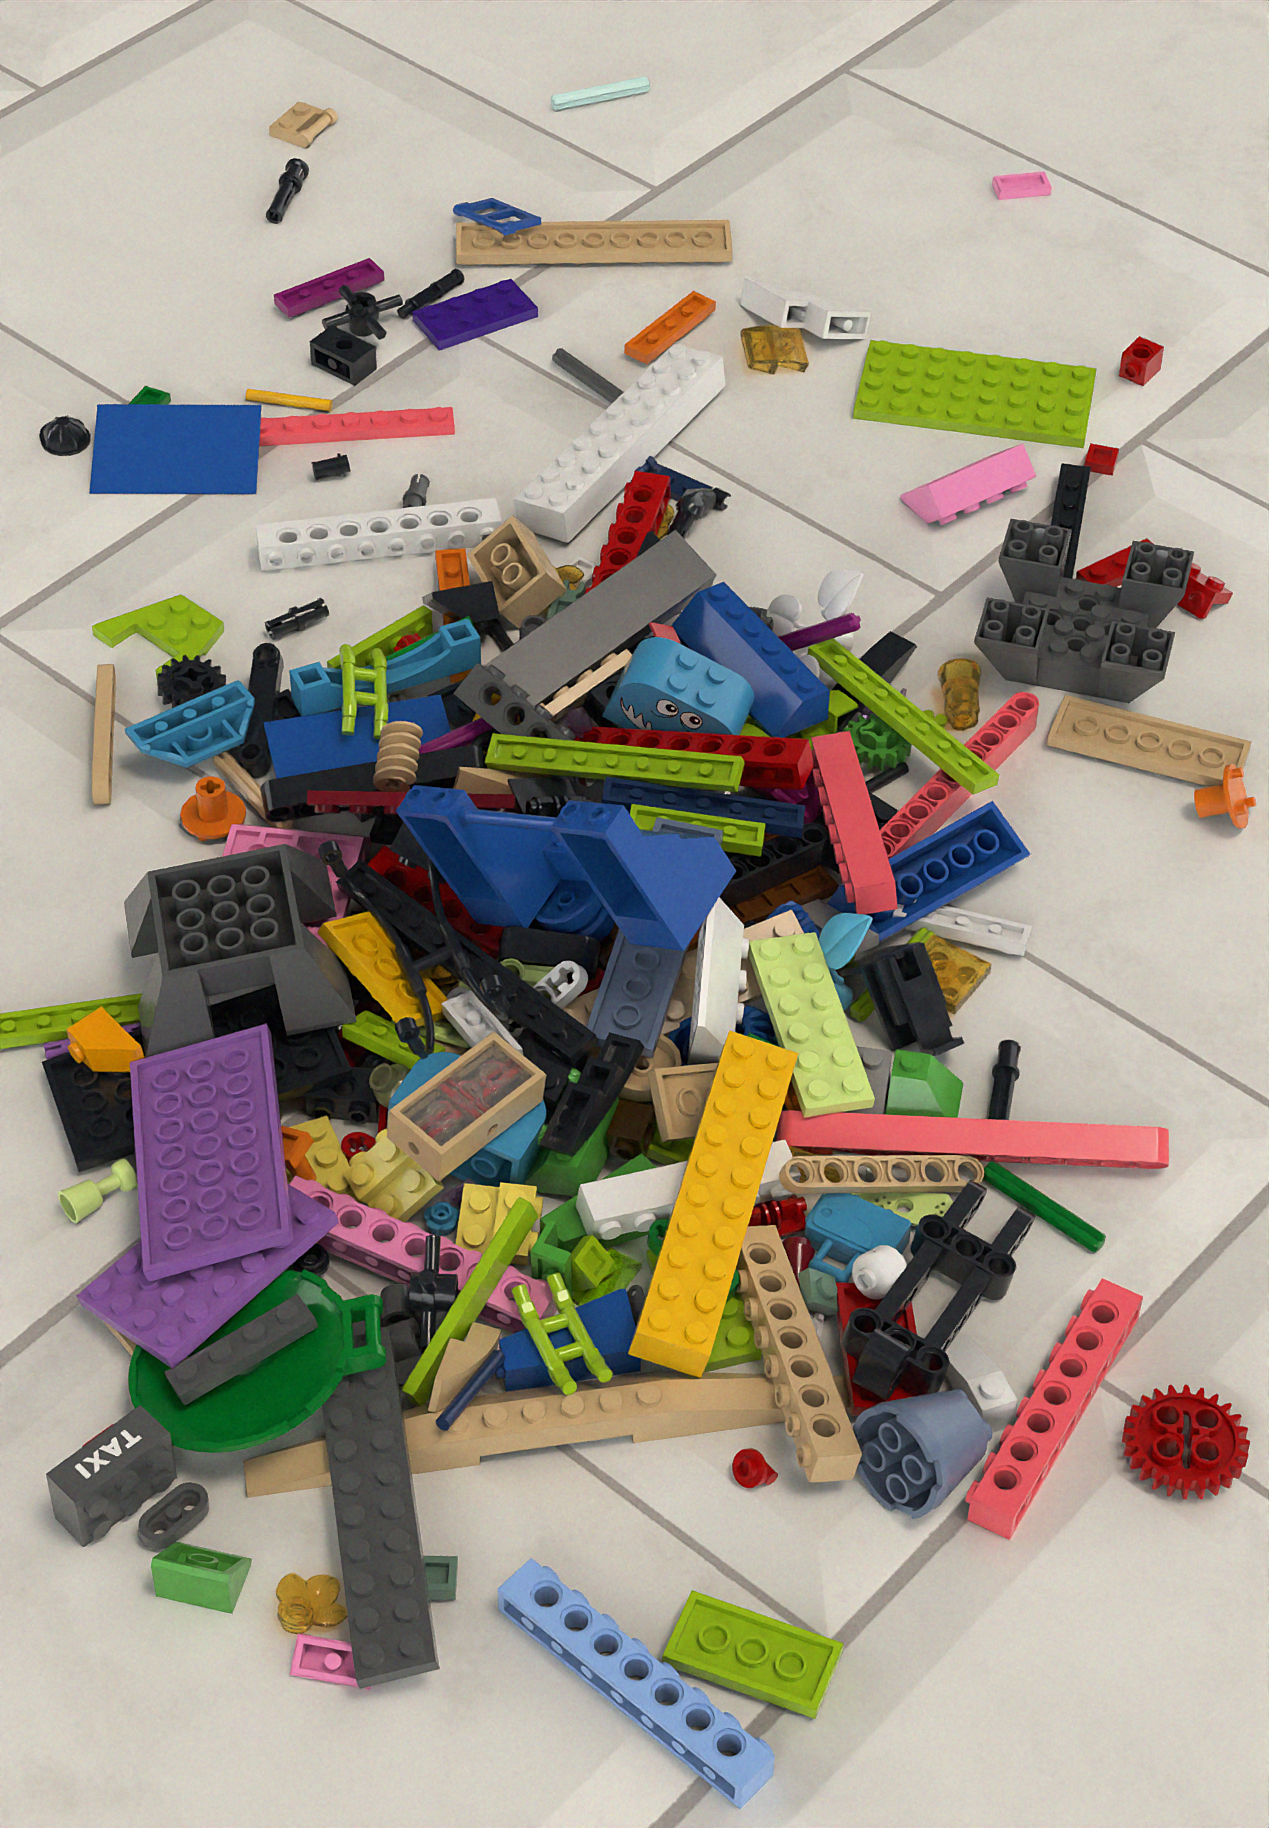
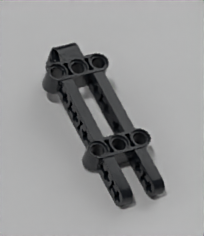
[842,1180,1035,1401]

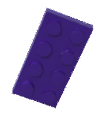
[412,278,538,351]

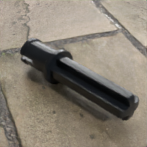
[988,1040,1021,1120]

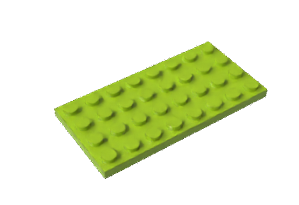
[853,340,1097,448]

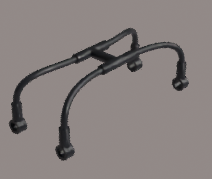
[318,840,511,1059]

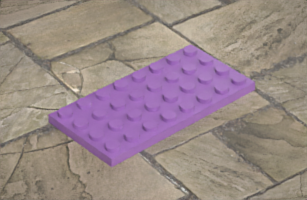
[130,1024,294,1282]

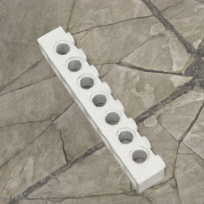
[255,498,502,572]

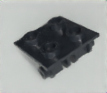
[507,776,591,818]

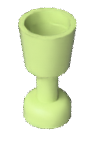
[58,1158,138,1223]

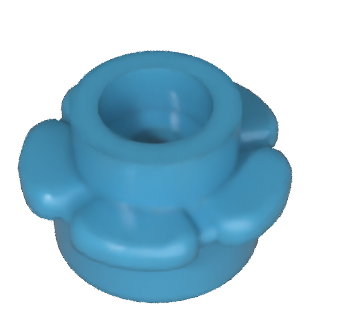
[424,1202,460,1236]

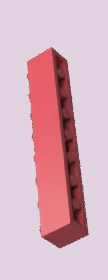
[811,731,898,915]

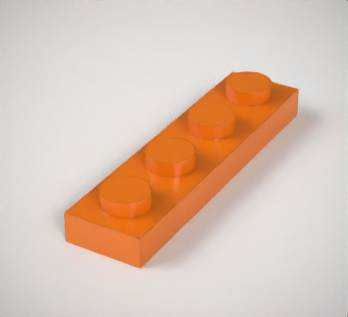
[624,291,716,364]

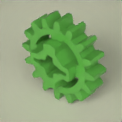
[843,713,912,771]

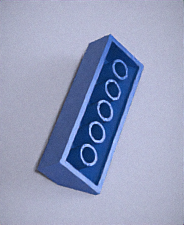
[671,582,830,738]
[827,801,1030,943]

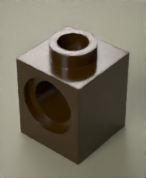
[606,1099,657,1160]

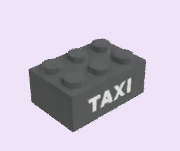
[46,1405,177,1547]

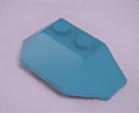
[125,680,255,768]

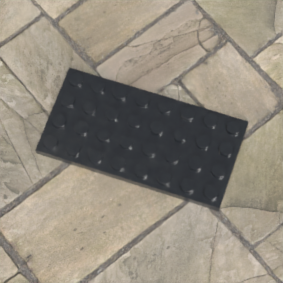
[42,984,354,1172]

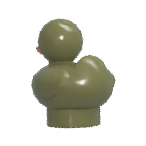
[369,1063,410,1108]

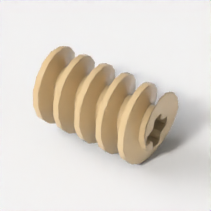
[373,721,423,792]

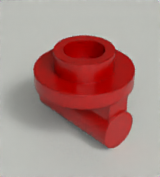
[732,1448,778,1488]

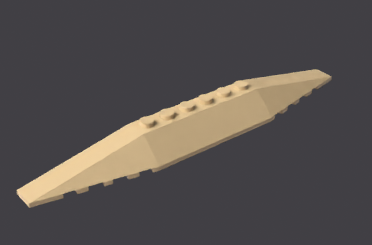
[243,1371,851,1498]

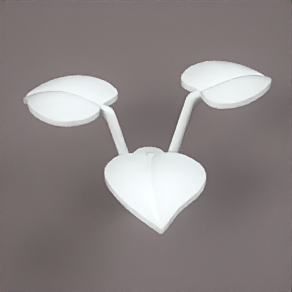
[766,569,864,679]

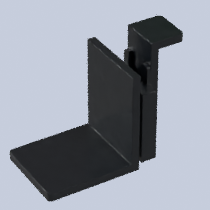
[835,942,964,1056]

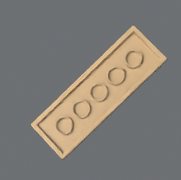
[1047,695,1252,787]

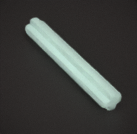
[551,76,650,111]

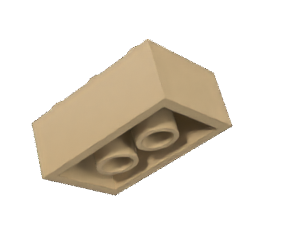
[467,515,567,628]

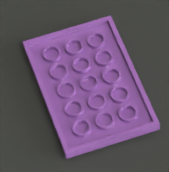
[76,1183,339,1369]

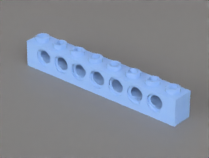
[498,1558,775,1809]

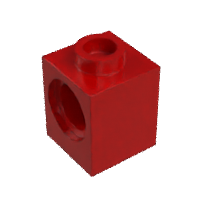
[1119,336,1164,386]

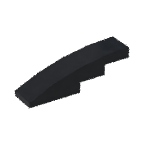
[832,631,917,732]
[539,1032,644,1157]

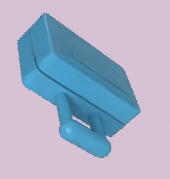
[804,1193,911,1283]

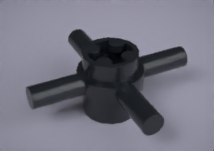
[322,285,403,340]
[409,1235,458,1350]

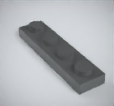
[164,1294,318,1406]

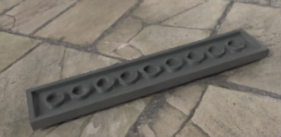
[322,1328,440,1689]

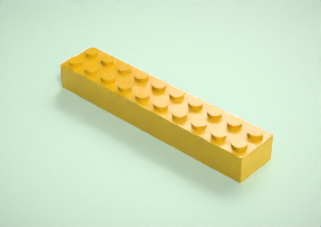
[628,1030,798,1378]

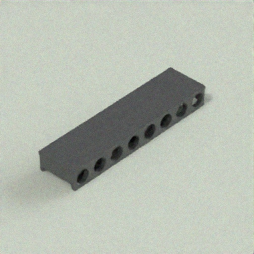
[485,530,717,723]

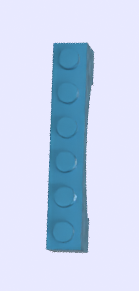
[289,619,481,716]

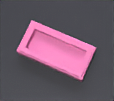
[992,172,1052,200]

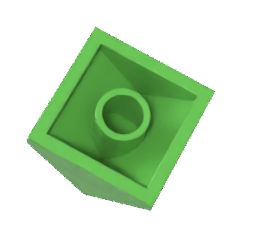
[151,1542,252,1614]

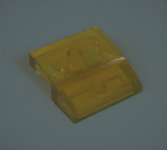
[740,325,809,375]

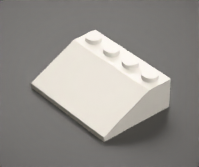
[687,897,749,1065]

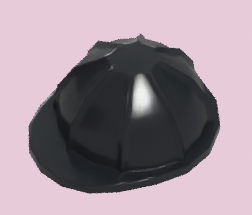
[39,415,91,456]

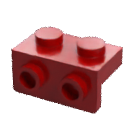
[1178,563,1233,619]

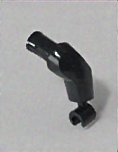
[665,487,731,539]

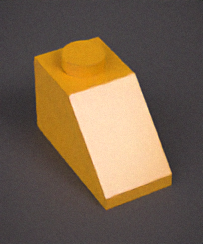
[66,1007,144,1072]

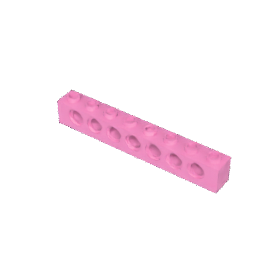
[290,1175,557,1333]

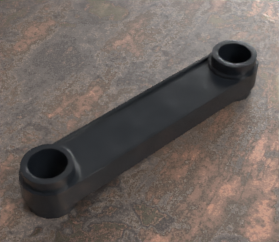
[238,643,284,778]

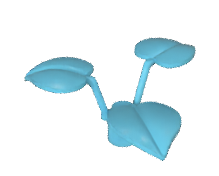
[773,913,873,1047]

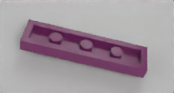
[274,258,385,318]

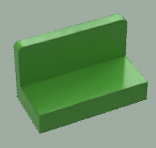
[531,1219,572,1298]

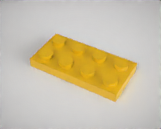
[317,911,448,1027]

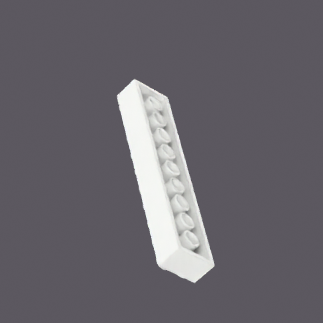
[514,344,726,543]

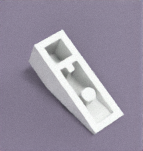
[946,1334,1018,1433]

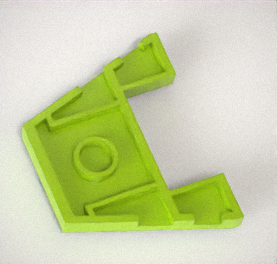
[92,594,224,679]

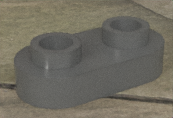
[139,1482,209,1549]

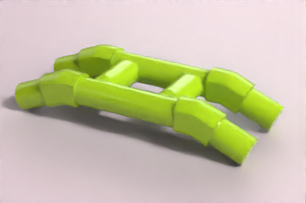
[339,644,389,740]
[511,1273,613,1395]

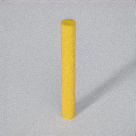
[246,389,333,412]

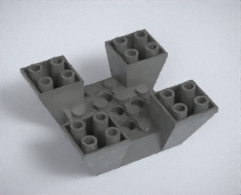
[974,519,1194,703]
[124,844,357,1058]

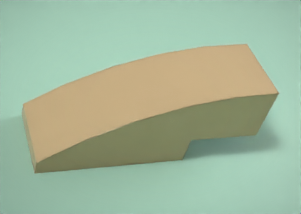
[428,1322,502,1413]

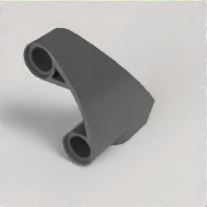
[353,1284,425,1386]

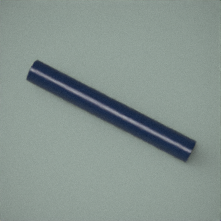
[436,1350,505,1431]

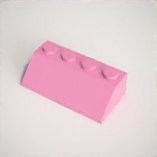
[900,444,1037,525]

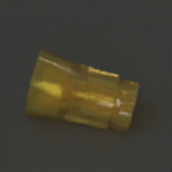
[937,658,982,731]

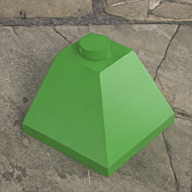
[885,1049,963,1118]

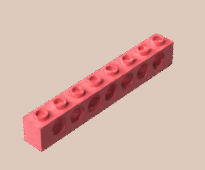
[965,1278,1143,1540]

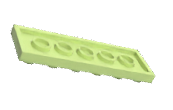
[748,932,875,1117]

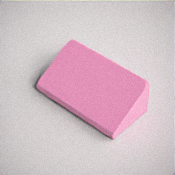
[290,1634,371,1689]

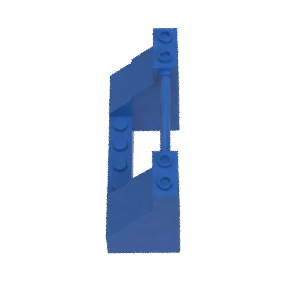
[396,785,736,951]

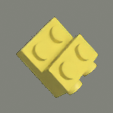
[343,1129,444,1222]
[455,1182,543,1266]

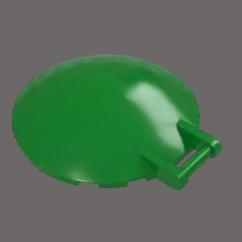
[128,1269,387,1453]

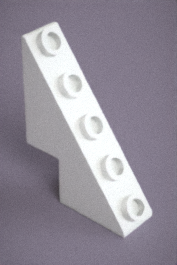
[740,278,871,339]

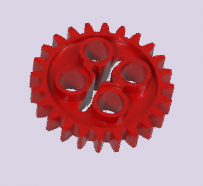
[1122,1385,1250,1500]

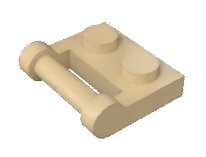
[269,101,338,148]

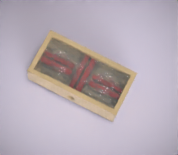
[387,1032,546,1181]

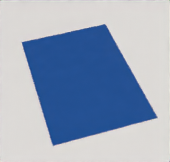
[89,404,262,494]
[263,695,451,778]

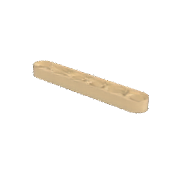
[92,664,116,805]
[779,1155,984,1193]

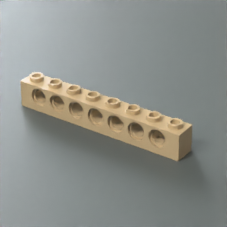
[736,1225,862,1483]

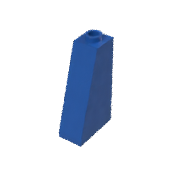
[495,1288,641,1392]

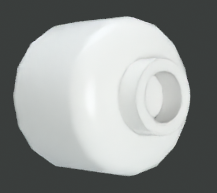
[852,1245,907,1300]

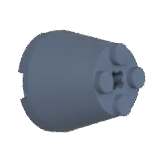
[853,1389,992,1519]

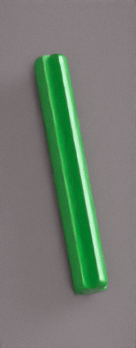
[983,1161,1106,1253]

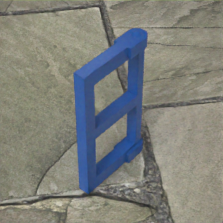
[453,198,541,235]

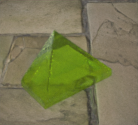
[571,1248,642,1306]

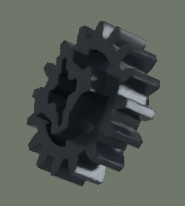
[157,655,226,708]

